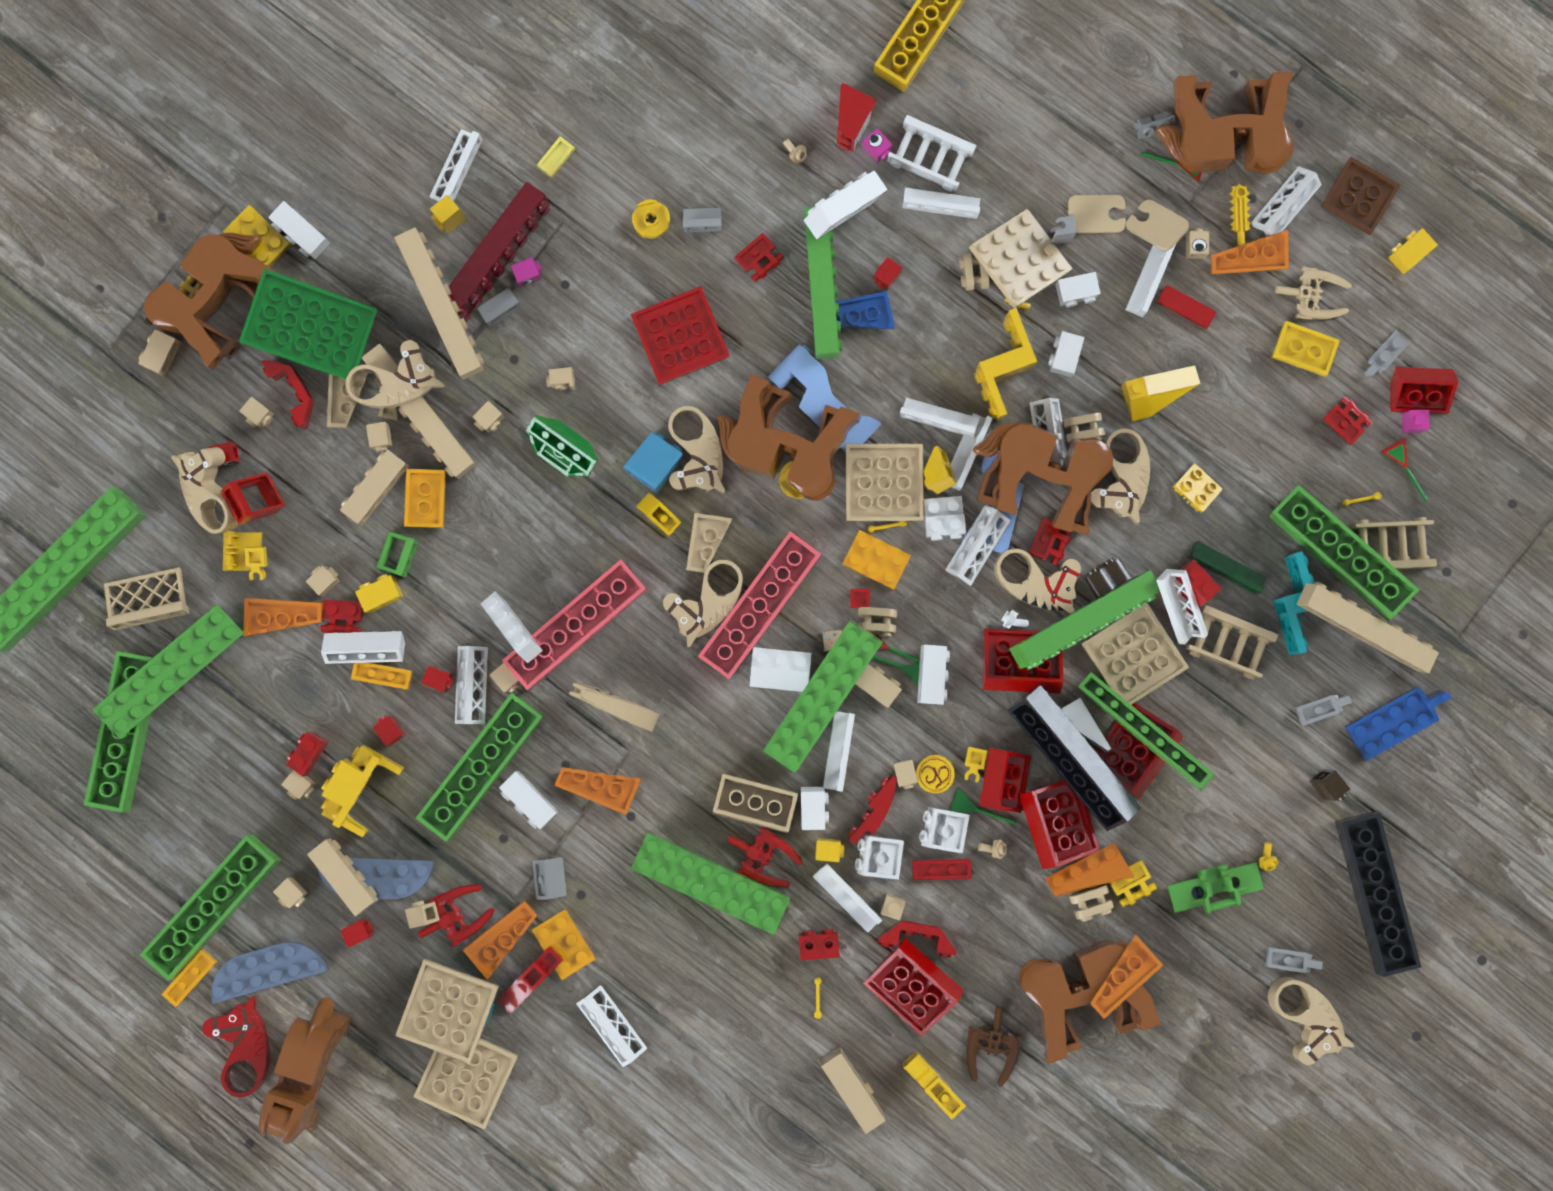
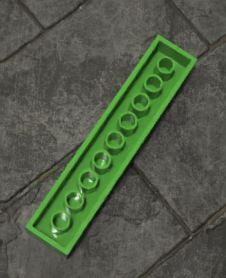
[0,486,147,652]

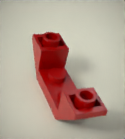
[262,359,315,430]
[877,920,957,958]

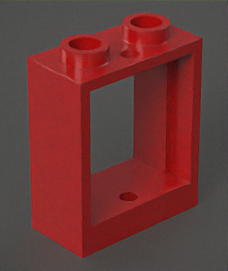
[221,472,285,525]

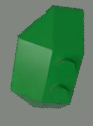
[526,415,598,477]

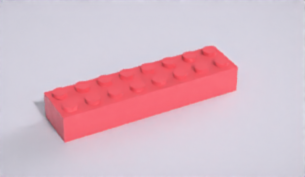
[698,531,821,680]
[502,559,648,691]

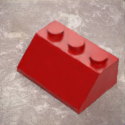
[1390,367,1459,414]
[979,748,1031,813]

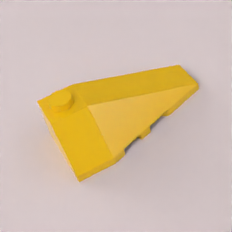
[1121,366,1200,422]

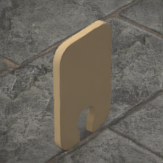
[1068,195,1126,234]
[1126,200,1189,251]

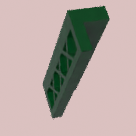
[1188,541,1267,595]

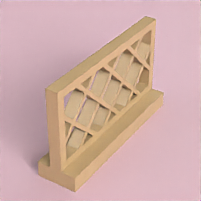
[104,568,190,630]

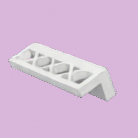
[429,129,483,202]
[1251,166,1322,236]
[902,188,980,219]
[1125,244,1176,317]
[900,398,980,438]
[1030,398,1067,466]
[951,413,992,491]
[945,505,1011,586]
[1156,569,1208,644]
[455,646,488,724]
[823,712,855,792]
[813,862,882,932]
[576,985,647,1067]

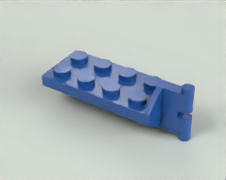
[1345,686,1451,761]

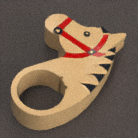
[994,549,1081,614]

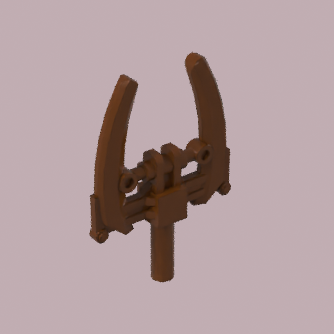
[967,1006,1022,1087]

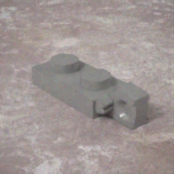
[1364,330,1410,378]
[1295,694,1352,726]
[1265,947,1323,973]

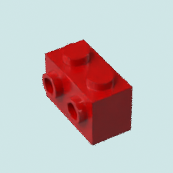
[286,732,329,776]
[799,929,840,960]

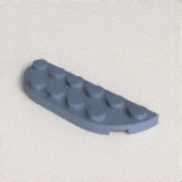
[317,858,434,899]
[211,942,328,1004]

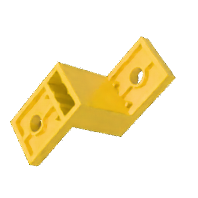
[974,308,1037,423]

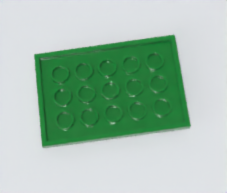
[239,269,378,380]

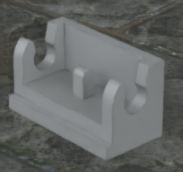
[1050,214,1077,245]

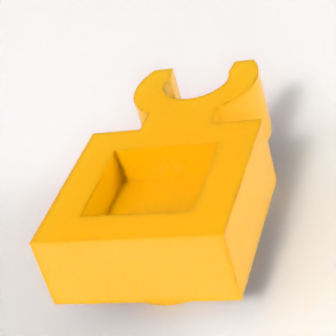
[245,547,267,580]
[964,747,988,782]

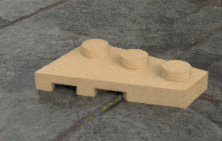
[327,372,369,429]
[686,513,732,573]

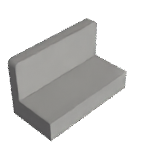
[683,208,722,232]
[478,288,521,327]
[532,857,567,900]

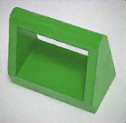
[376,532,418,578]

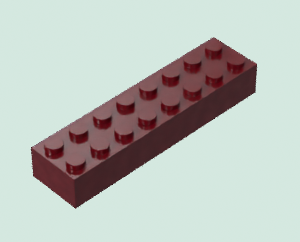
[449,181,550,323]

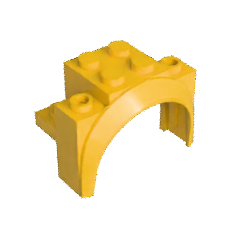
[321,745,405,837]

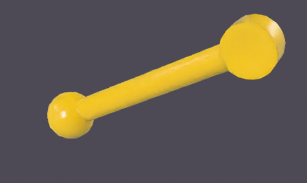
[1342,492,1382,507]
[867,521,907,533]
[814,977,822,1019]

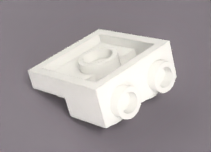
[923,496,966,541]
[919,807,970,853]
[855,835,904,880]

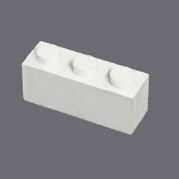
[268,201,330,259]
[917,645,950,705]
[499,771,559,829]

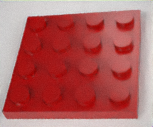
[631,286,730,385]

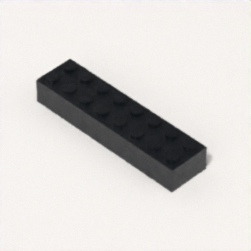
[1008,685,1141,831]
[1335,812,1421,977]

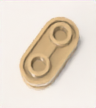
[959,252,989,291]
[1063,413,1105,443]
[858,607,897,638]
[1069,884,1114,922]

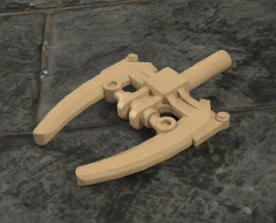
[1275,267,1352,320]

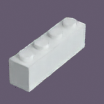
[481,592,543,663]
[321,631,405,664]

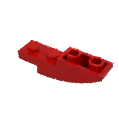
[848,775,896,845]
[497,945,564,1014]

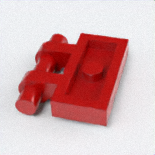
[734,233,784,283]
[1322,396,1373,445]
[1027,517,1073,566]
[321,599,363,633]

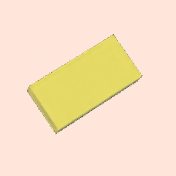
[537,136,575,178]

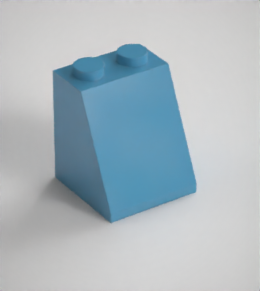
[624,432,684,494]

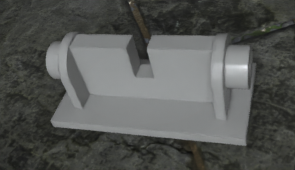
[1134,111,1175,140]

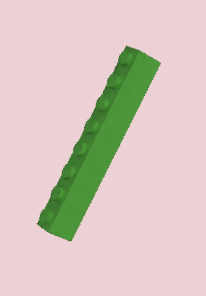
[804,206,842,359]
[1078,672,1215,792]

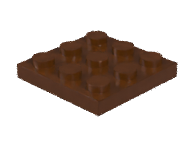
[1320,157,1400,235]

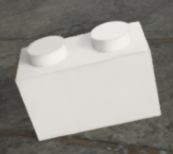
[1055,272,1101,308]
[1048,331,1084,377]
[801,787,829,830]

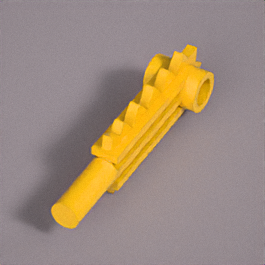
[1229,183,1251,246]

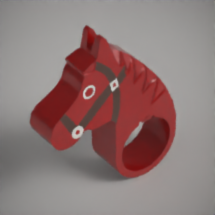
[202,996,270,1098]

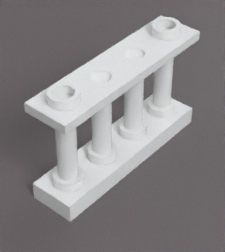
[887,115,976,192]

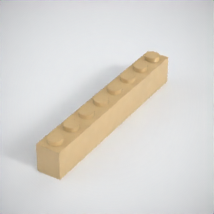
[394,227,485,380]
[361,343,477,479]
[1296,582,1439,673]

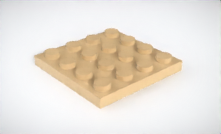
[969,208,1073,308]
[846,444,923,521]
[1081,603,1189,705]
[395,959,499,1063]
[413,1038,519,1130]

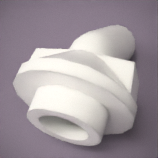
[1001,609,1029,629]

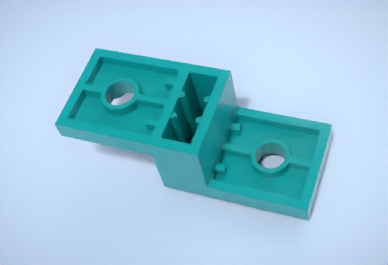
[1273,551,1314,655]

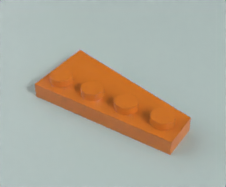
[1210,230,1289,274]
[243,598,323,637]
[554,767,641,815]
[1045,843,1134,897]
[463,900,537,980]
[1090,934,1163,1019]

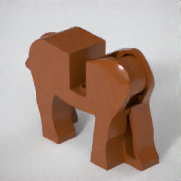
[1155,71,1294,174]
[144,233,276,371]
[717,374,861,501]
[973,421,1113,535]
[1019,940,1161,1064]
[259,997,353,1144]

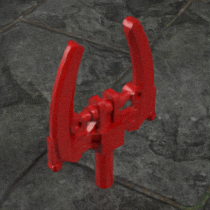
[727,827,803,888]
[418,884,495,947]

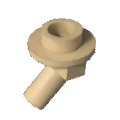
[783,138,807,164]
[978,840,1007,859]

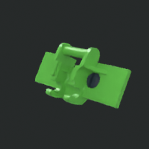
[1167,862,1264,914]

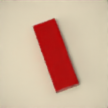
[1156,284,1217,330]
[912,859,971,880]

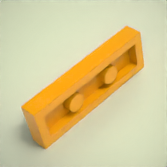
[351,663,413,690]
[161,949,218,1007]

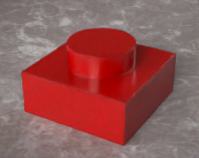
[850,589,870,608]

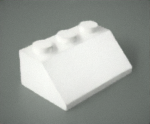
[750,647,811,692]

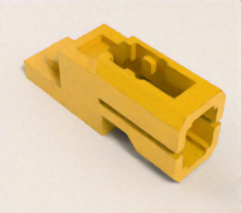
[902,1051,966,1120]

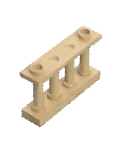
[1350,517,1437,569]
[1185,605,1278,680]

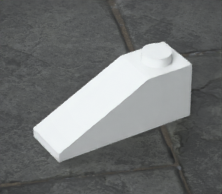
[1061,698,1111,753]

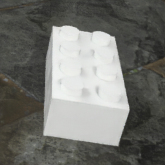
[804,171,887,239]

